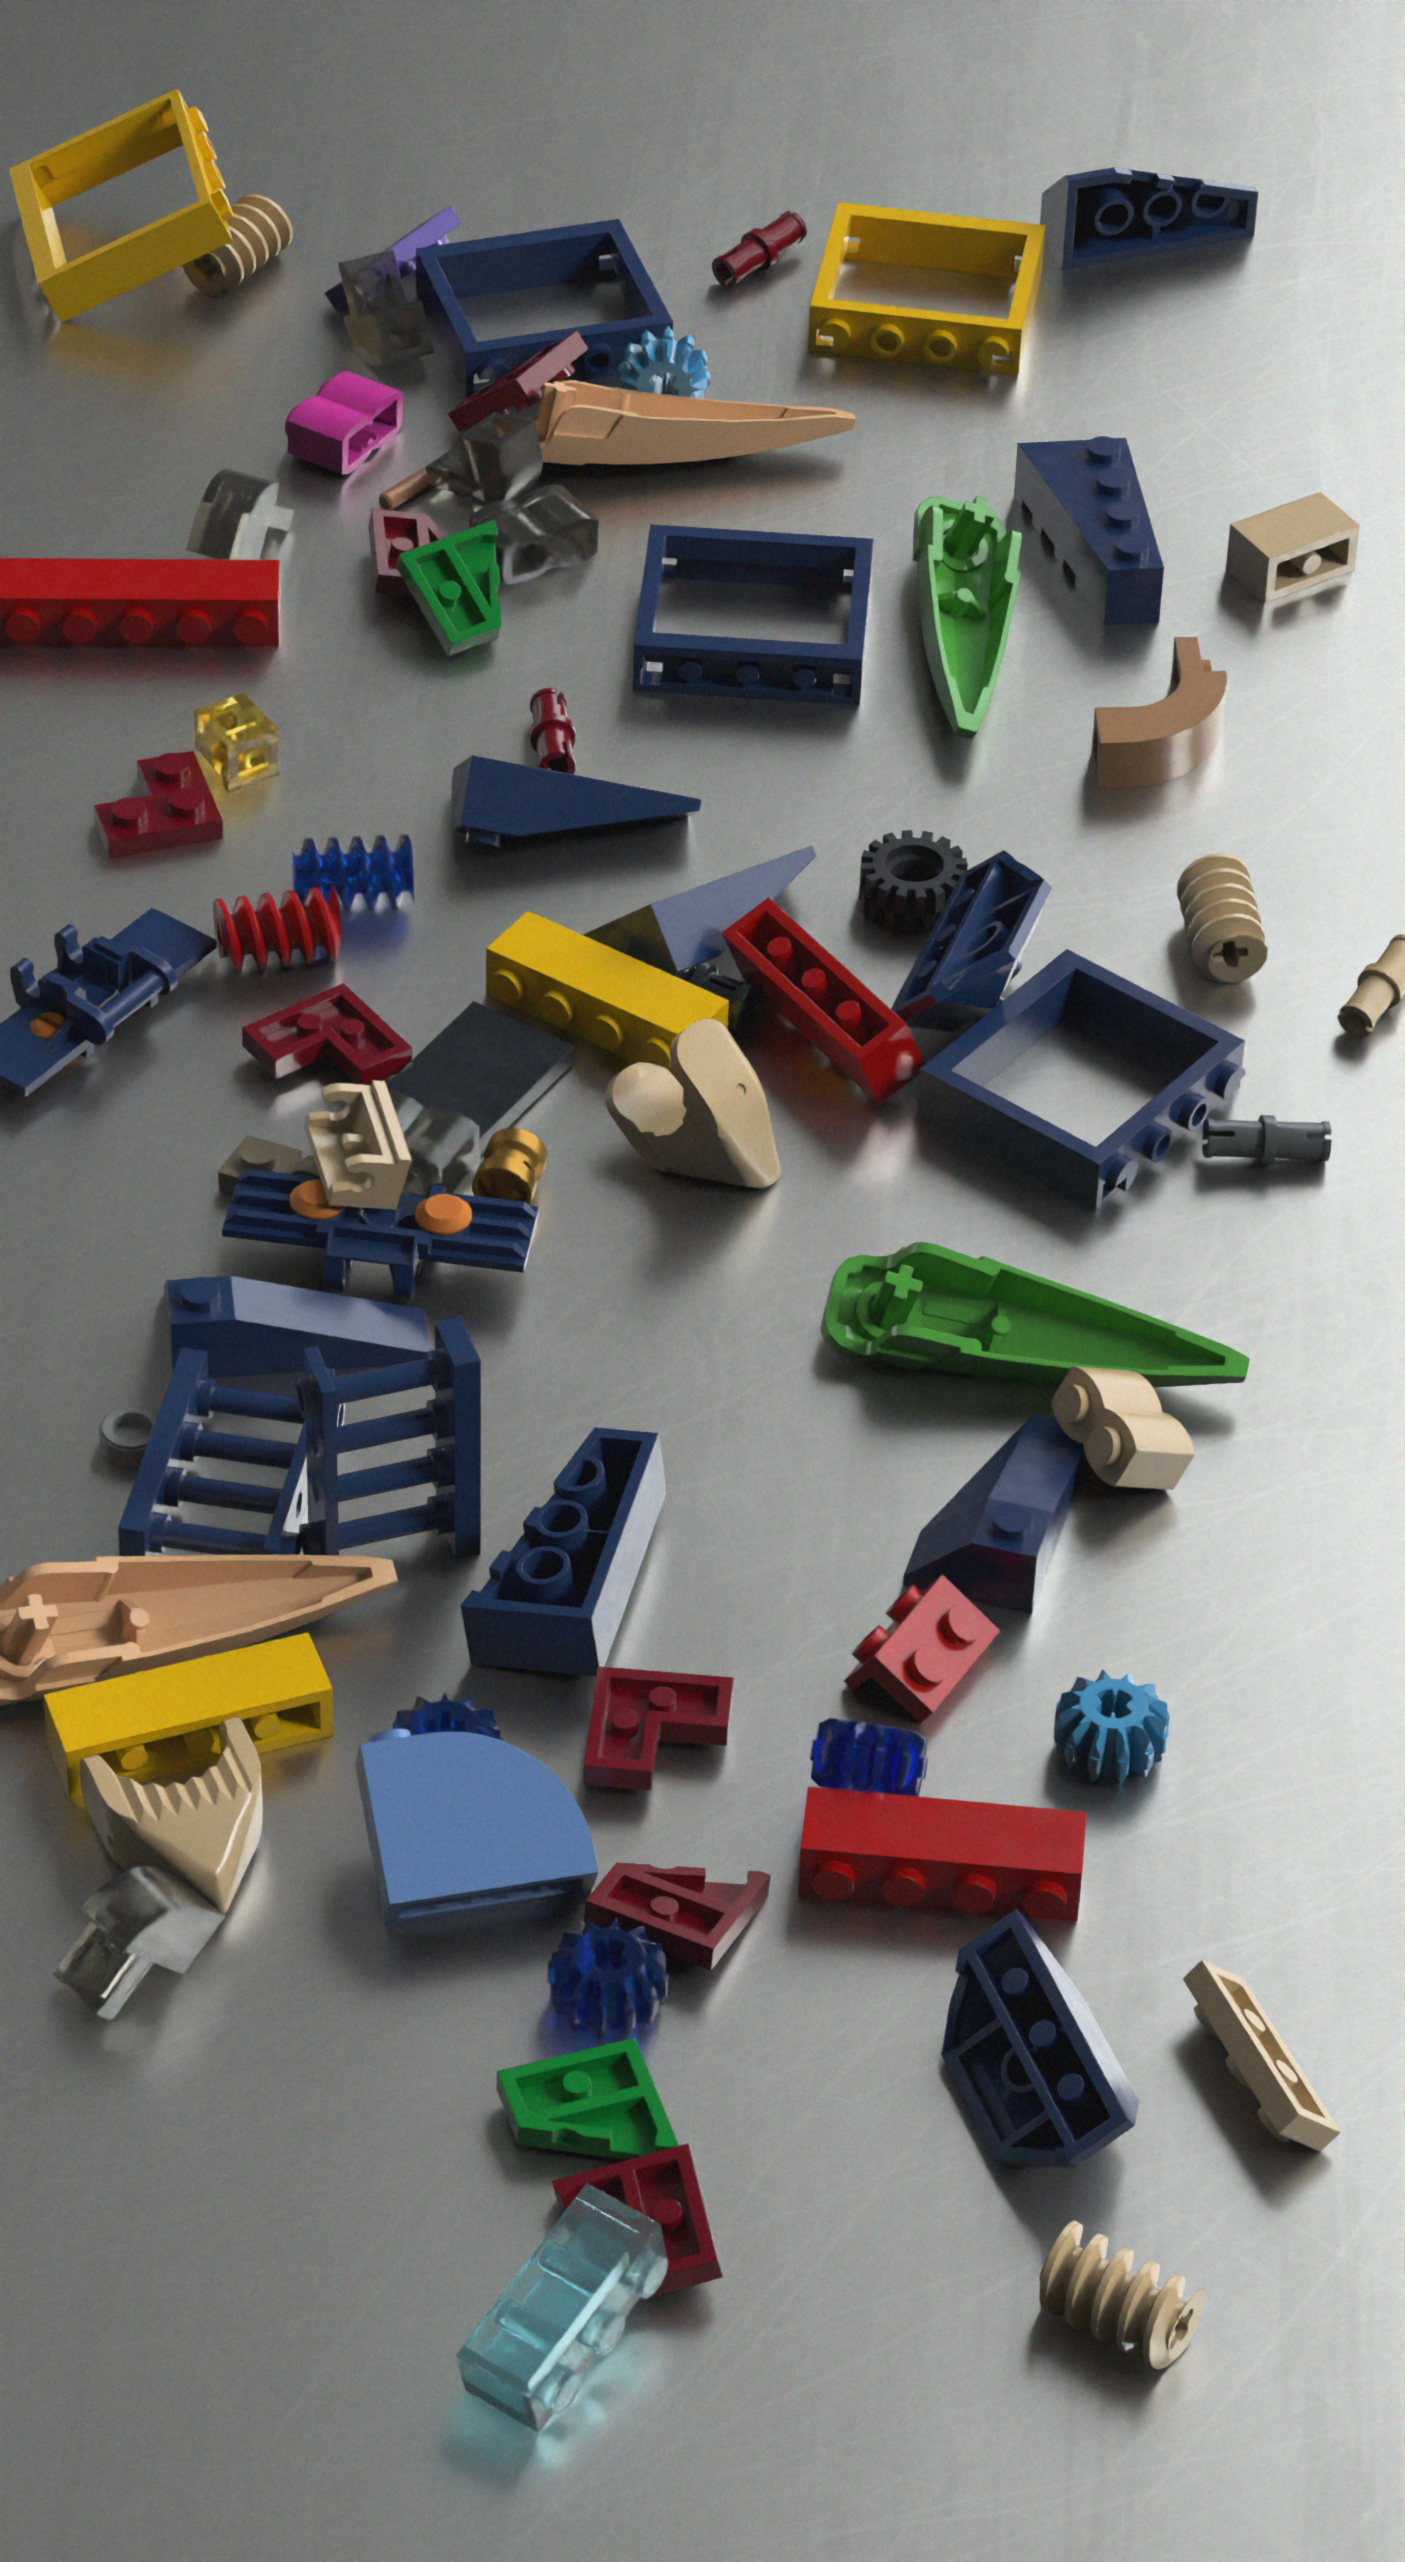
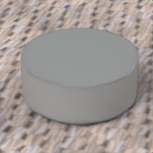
[99,1406,158,1468]

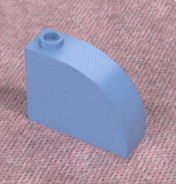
[355,1729,598,1925]

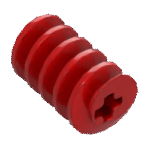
[213,885,342,973]

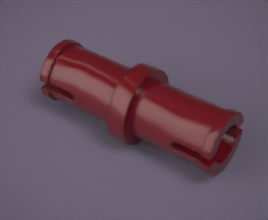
[712,211,807,288]
[529,688,576,774]

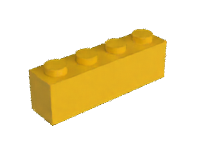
[486,911,729,1081]
[43,1632,334,1800]

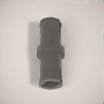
[1202,1115,1332,1164]

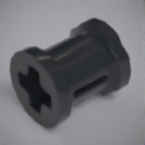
[689,962,763,1033]

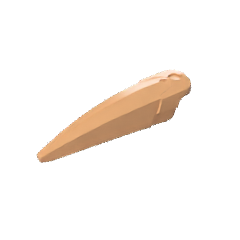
[491,380,856,465]
[0,1555,398,1706]

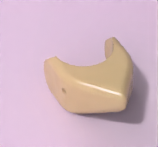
[605,1019,781,1189]
[79,1717,263,1917]

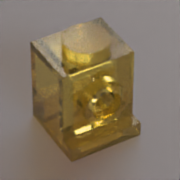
[193,693,280,793]

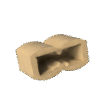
[1051,1366,1195,1490]

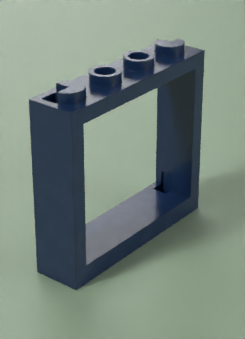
[416,219,673,398]
[633,524,874,705]
[917,949,1245,1211]

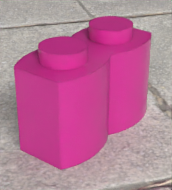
[285,371,403,474]

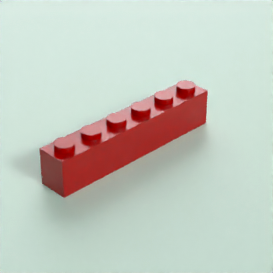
[0,558,281,646]

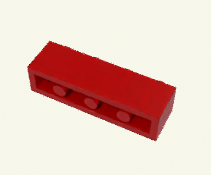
[722,897,925,1105]
[798,1786,1087,1922]

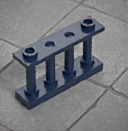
[295,1316,481,1560]
[118,1347,345,1556]

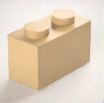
[1226,491,1360,604]

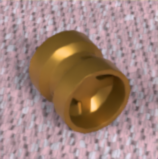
[472,1127,548,1205]

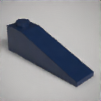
[164,1276,430,1378]
[903,1414,1087,1614]

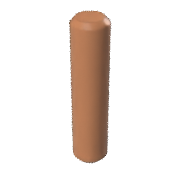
[379,461,445,510]

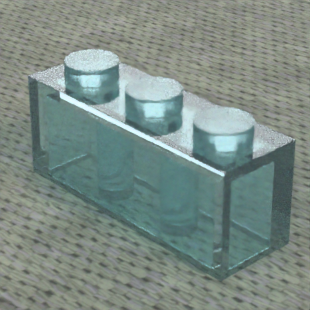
[456,2183,668,2434]

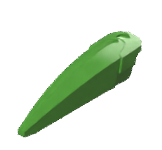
[912,496,1022,739]
[820,1242,1250,1387]

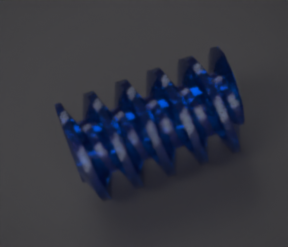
[292,834,414,912]

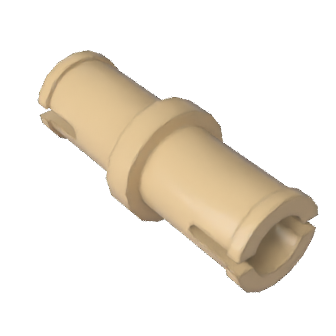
[1337,934,1405,1037]

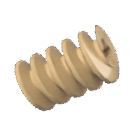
[182,194,293,297]
[1177,853,1268,983]
[1039,2220,1206,2370]

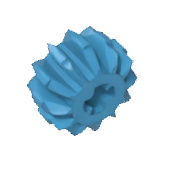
[618,326,710,398]
[1053,1669,1170,1786]

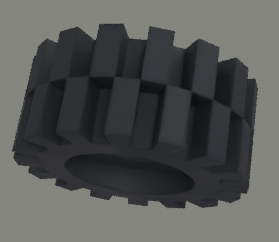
[859,830,968,934]

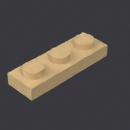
[1183,1960,1341,2152]

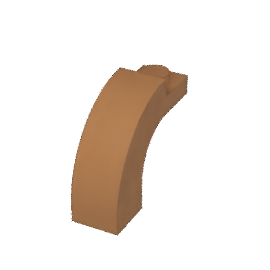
[1091,637,1227,789]

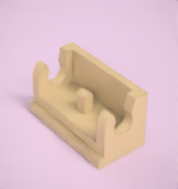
[304,1080,412,1210]

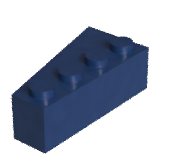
[1014,436,1164,625]
[460,1427,667,1677]

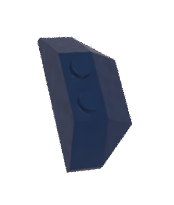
[891,850,1052,1032]
[941,1909,1139,2167]

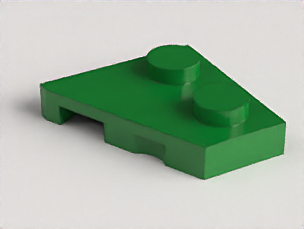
[396,520,501,656]
[496,2038,679,2160]

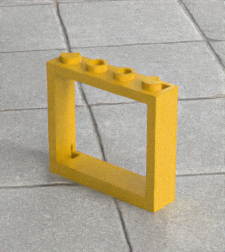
[9,88,234,322]
[808,202,1046,374]

